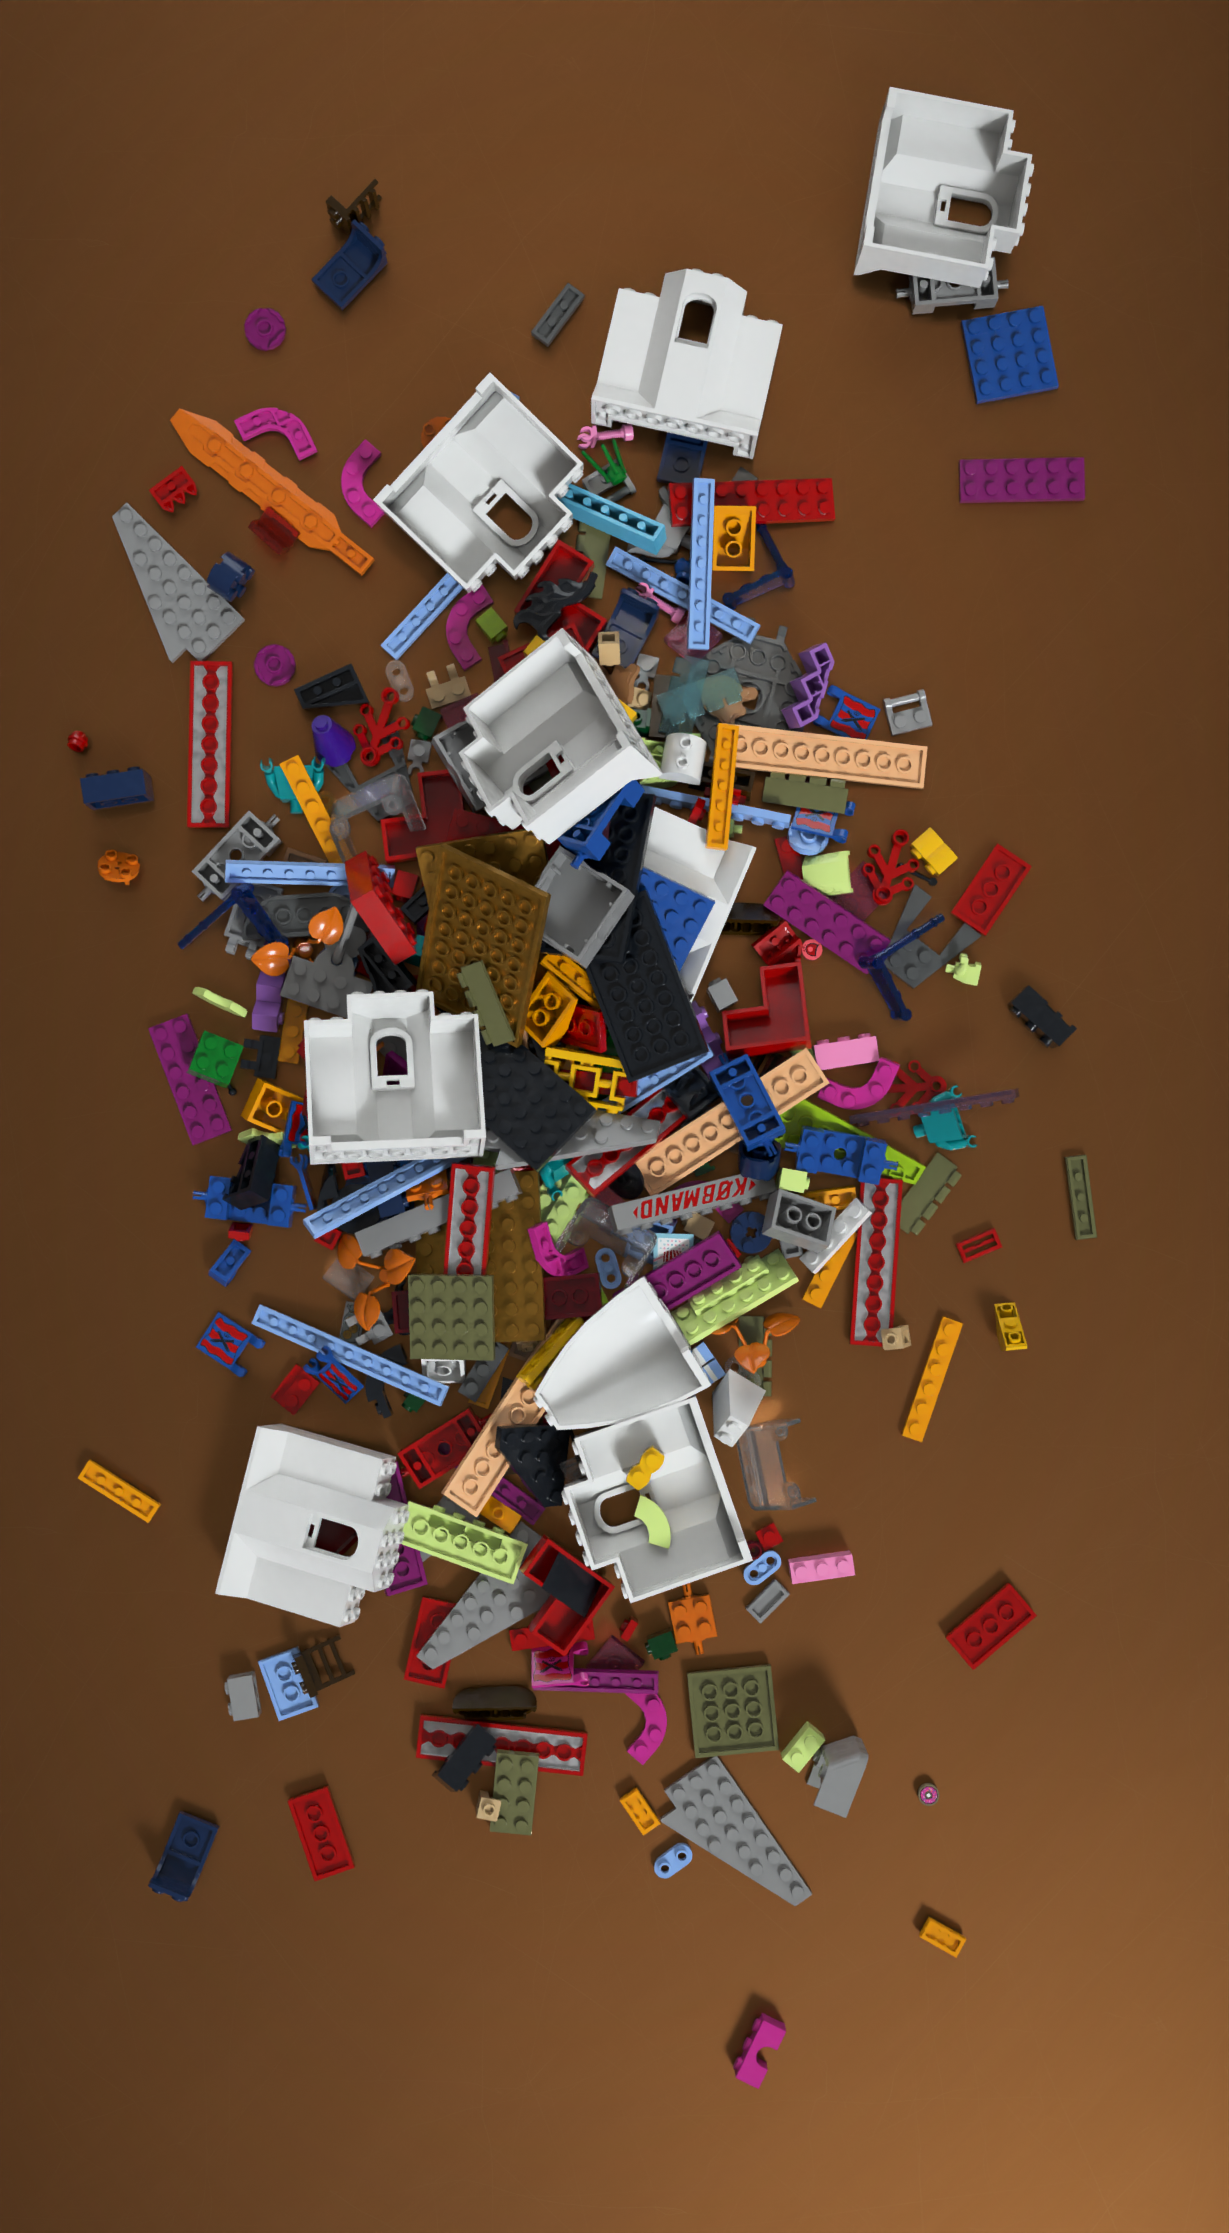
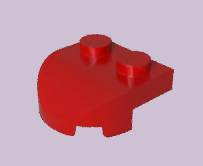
[751,919,803,966]

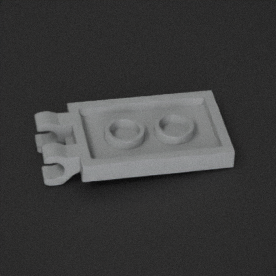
[224,883,284,960]

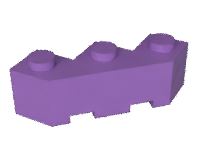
[781,642,835,729]
[252,942,293,1033]
[691,1000,733,1081]

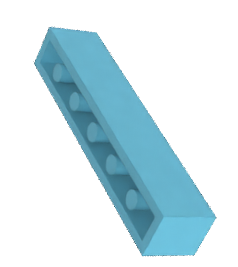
[557,484,667,555]

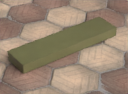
[1064,1155,1097,1240]

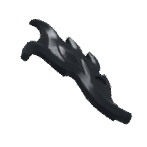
[513,572,598,641]

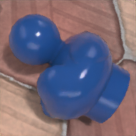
[674,558,690,585]

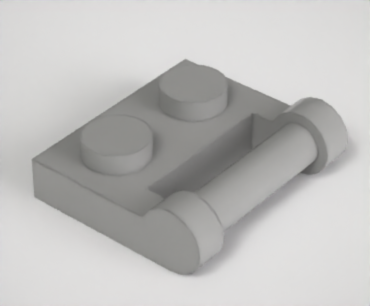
[582,458,637,503]
[883,689,933,736]

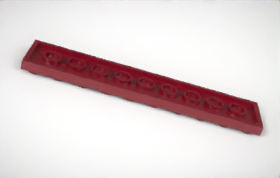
[391,1273,603,1334]

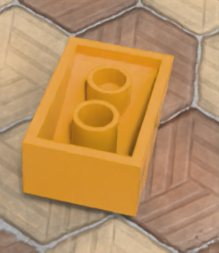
[712,505,756,571]
[524,971,578,1048]
[240,1078,304,1133]

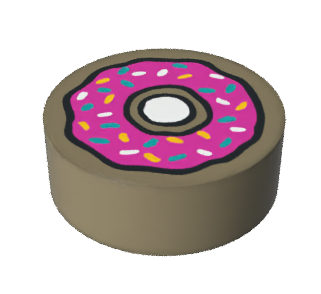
[917,1783,939,1806]

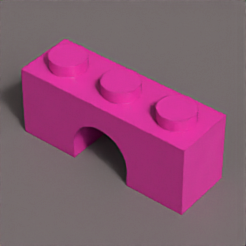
[733,2013,786,2089]

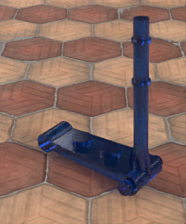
[722,524,795,610]
[178,883,289,949]
[858,913,945,1021]

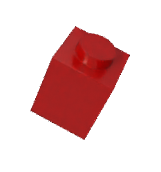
[391,870,420,903]

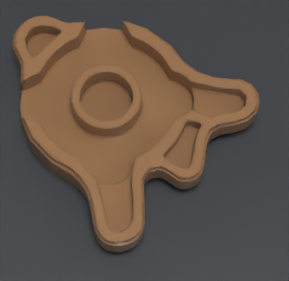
[600,663,640,705]
[697,676,758,724]

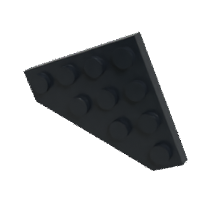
[495,1423,570,1507]

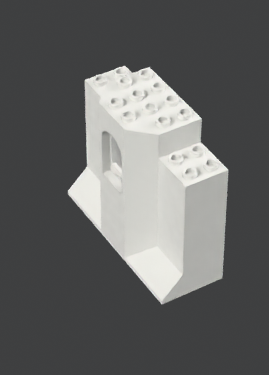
[853,87,1034,288]
[591,268,783,459]
[373,372,584,593]
[459,628,663,845]
[571,807,756,1003]
[304,989,486,1165]
[561,1394,753,1603]
[215,1424,410,1627]

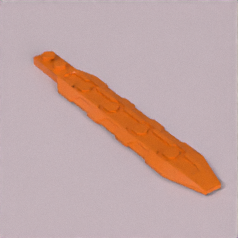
[170,408,375,576]

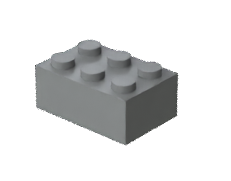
[761,1189,836,1253]

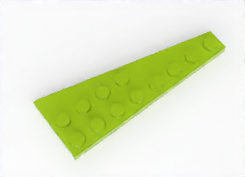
[775,1099,926,1185]

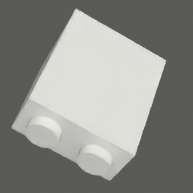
[712,1369,766,1447]

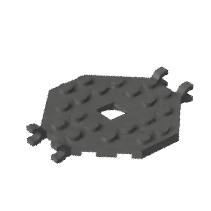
[682,617,805,771]

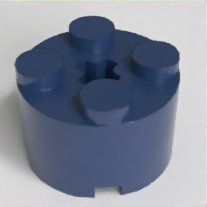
[207,551,255,602]
[738,1139,781,1181]
[729,1211,772,1254]

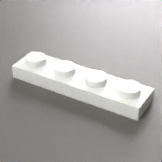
[799,1198,872,1274]

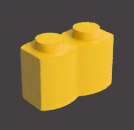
[910,827,958,876]
[626,1445,665,1490]

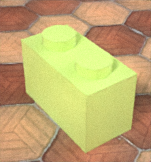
[775,1168,810,1193]
[781,1721,825,1773]

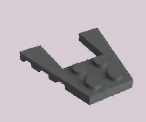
[325,720,416,823]
[880,884,981,989]

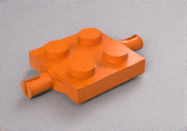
[403,1165,449,1210]
[668,1583,718,1655]

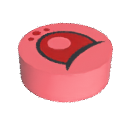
[802,939,823,961]

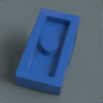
[208,1239,251,1287]

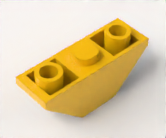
[994,1302,1027,1351]

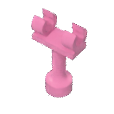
[577,424,634,449]
[636,582,686,624]

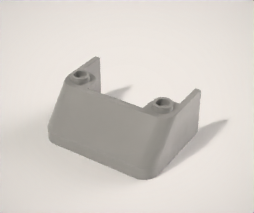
[807,1735,869,1818]

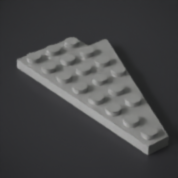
[112,502,245,663]
[416,1521,551,1669]

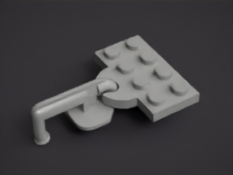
[280,904,373,1018]

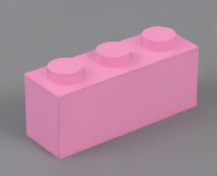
[812,1033,879,1070]
[788,1550,855,1584]

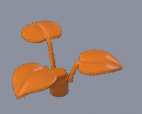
[251,906,343,976]
[337,1234,416,1331]
[711,1313,800,1374]

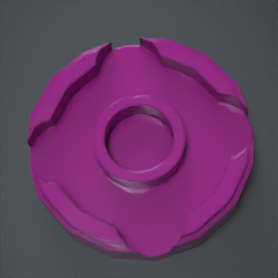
[244,308,286,351]
[254,644,296,687]

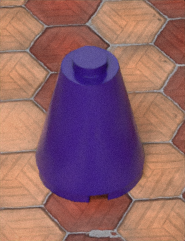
[311,715,356,767]

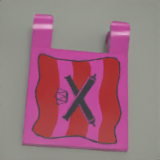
[531,1641,589,1688]

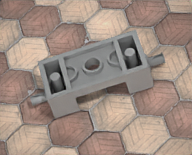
[896,257,1009,315]
[191,811,283,903]

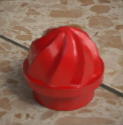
[67,731,88,752]

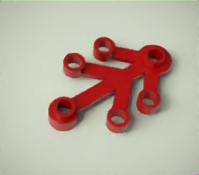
[353,687,410,767]
[861,829,920,906]
[887,1060,947,1116]

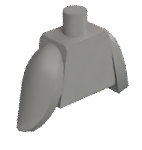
[627,486,691,558]

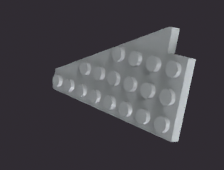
[484,1110,661,1170]
[660,1756,812,1906]

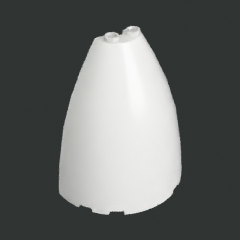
[533,1276,711,1430]

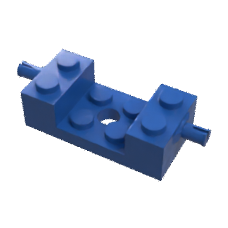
[557,780,645,869]
[709,1053,786,1157]
[784,1125,898,1185]
[193,1176,307,1228]

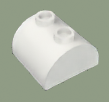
[659,733,707,786]
[421,1359,466,1383]

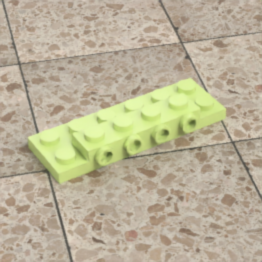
[540,1174,589,1246]
[671,1248,799,1346]
[401,1500,528,1584]

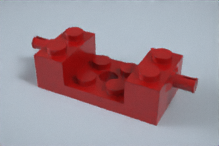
[397,1406,492,1490]

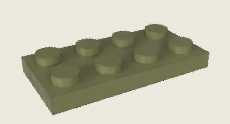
[490,1749,539,1836]

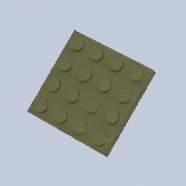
[408,1273,495,1361]
[687,1664,779,1758]

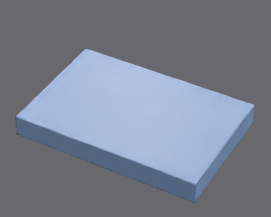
[258,1646,319,1721]

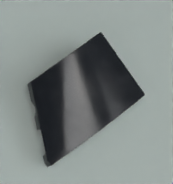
[317,1164,340,1211]

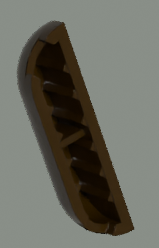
[721,903,779,935]
[452,1686,537,1721]

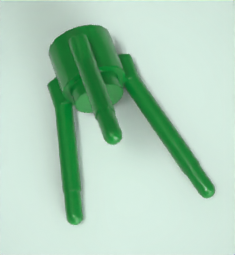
[581,439,627,486]

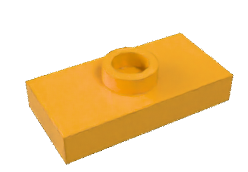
[479,1496,522,1534]
[619,1787,661,1836]
[919,1917,967,1958]

